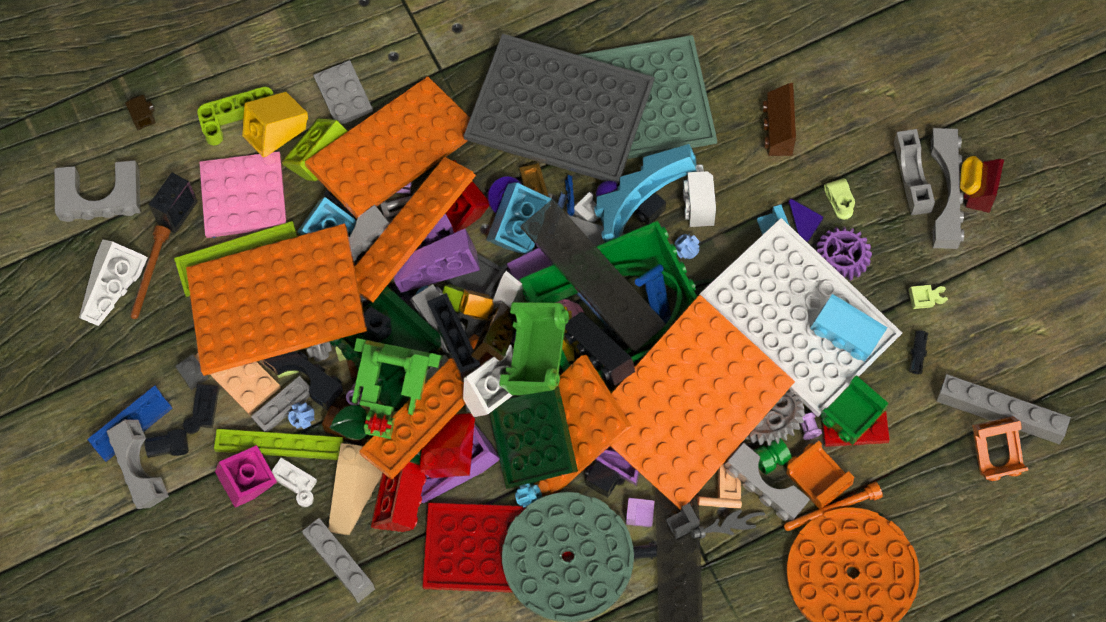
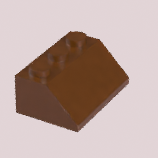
[763,83,796,156]

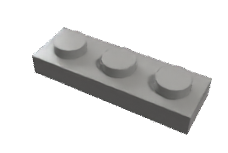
[251,376,310,432]

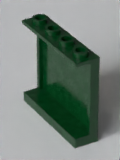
[329,286,442,391]

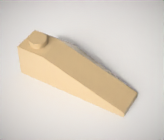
[328,443,383,535]

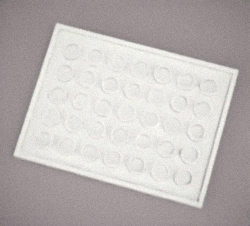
[699,218,902,417]

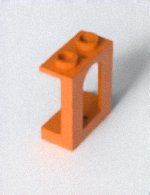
[972,416,1028,481]

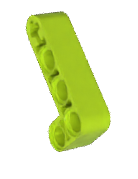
[197,87,274,146]

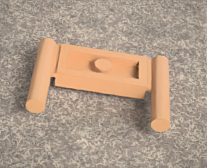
[697,446,742,509]

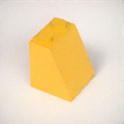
[242,92,308,157]

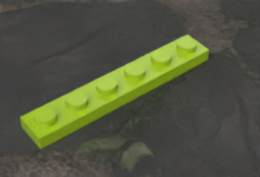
[214,429,344,460]

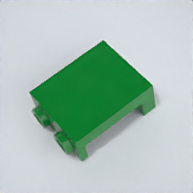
[820,375,889,445]

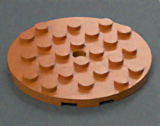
[786,508,919,622]

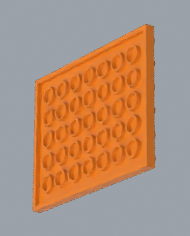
[186,224,367,376]
[610,295,795,510]

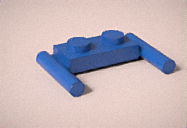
[635,264,671,338]

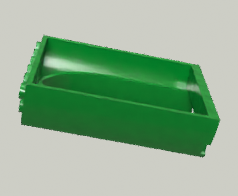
[519,221,697,378]

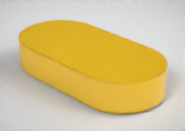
[960,156,983,195]

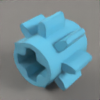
[515,483,542,508]

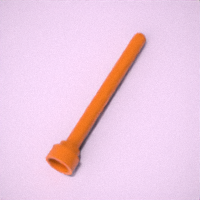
[784,481,883,531]

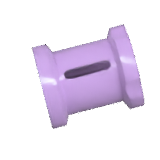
[799,413,822,440]

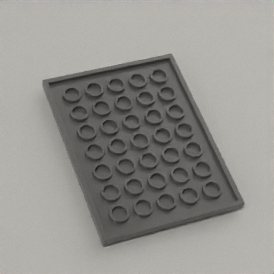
[464,34,655,185]

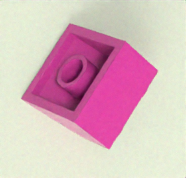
[215,445,277,508]

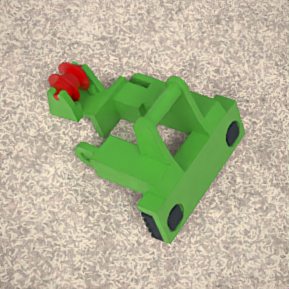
[352,338,443,439]

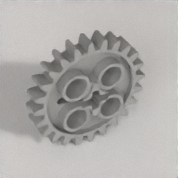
[745,389,805,445]

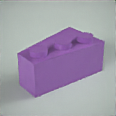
[594,446,640,486]

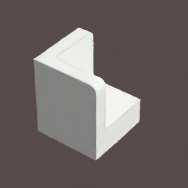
[573,192,600,223]

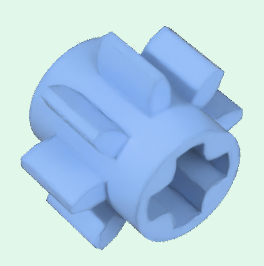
[675,234,700,259]
[288,402,315,429]

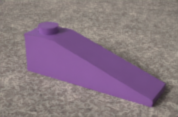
[421,424,500,503]

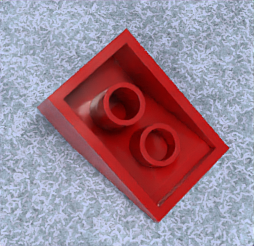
[420,413,475,478]

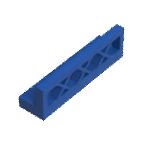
[87,386,173,462]

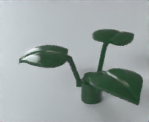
[330,378,422,465]

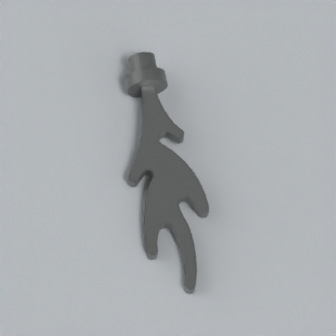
[691,510,765,539]

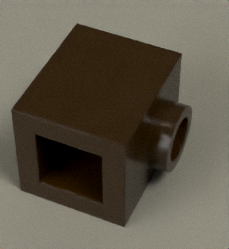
[125,95,156,131]

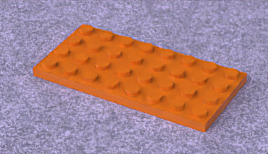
[305,77,470,219]

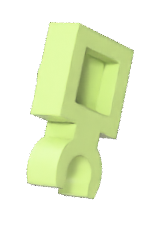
[908,285,948,309]

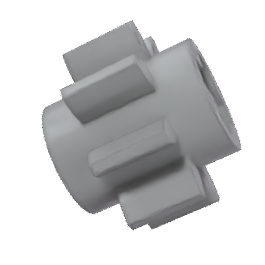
[306,342,332,361]

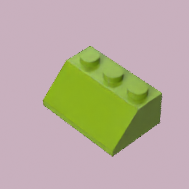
[281,118,348,181]

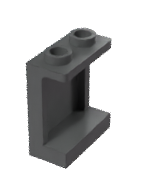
[444,254,508,299]

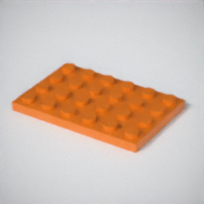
[534,355,632,497]

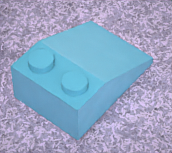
[296,197,358,262]

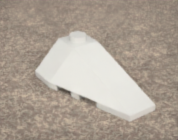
[79,239,148,326]

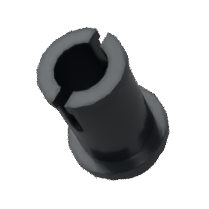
[633,542,657,560]

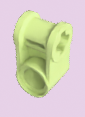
[824,178,855,220]

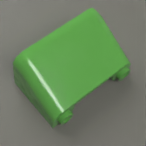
[499,302,569,395]

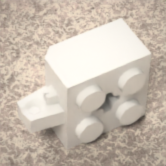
[683,165,716,227]

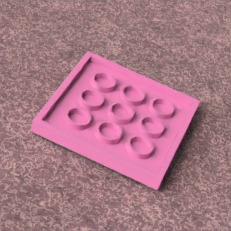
[200,152,287,238]

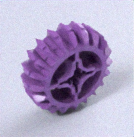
[816,226,872,281]

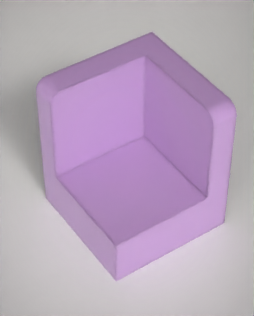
[626,498,655,527]

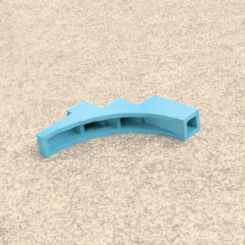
[594,144,697,243]

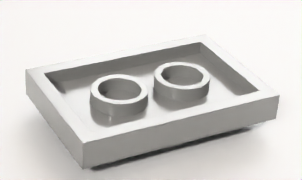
[313,60,373,125]

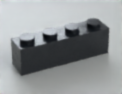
[427,293,481,382]
[563,312,635,386]

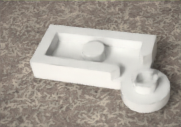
[272,458,317,507]

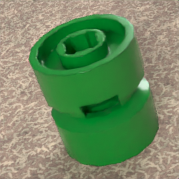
[753,438,792,475]

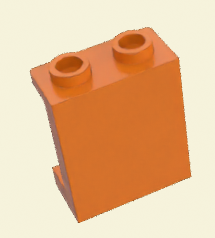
[786,441,854,509]

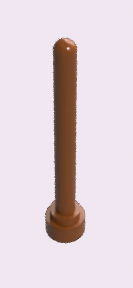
[130,226,171,319]

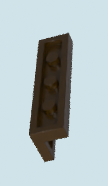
[471,302,517,362]

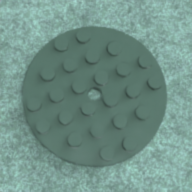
[502,492,634,622]

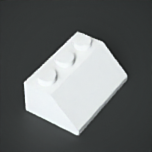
[463,345,514,417]

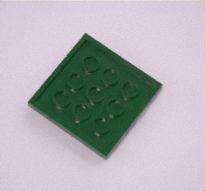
[489,386,578,489]

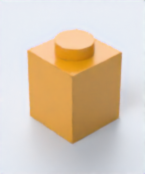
[459,289,494,320]

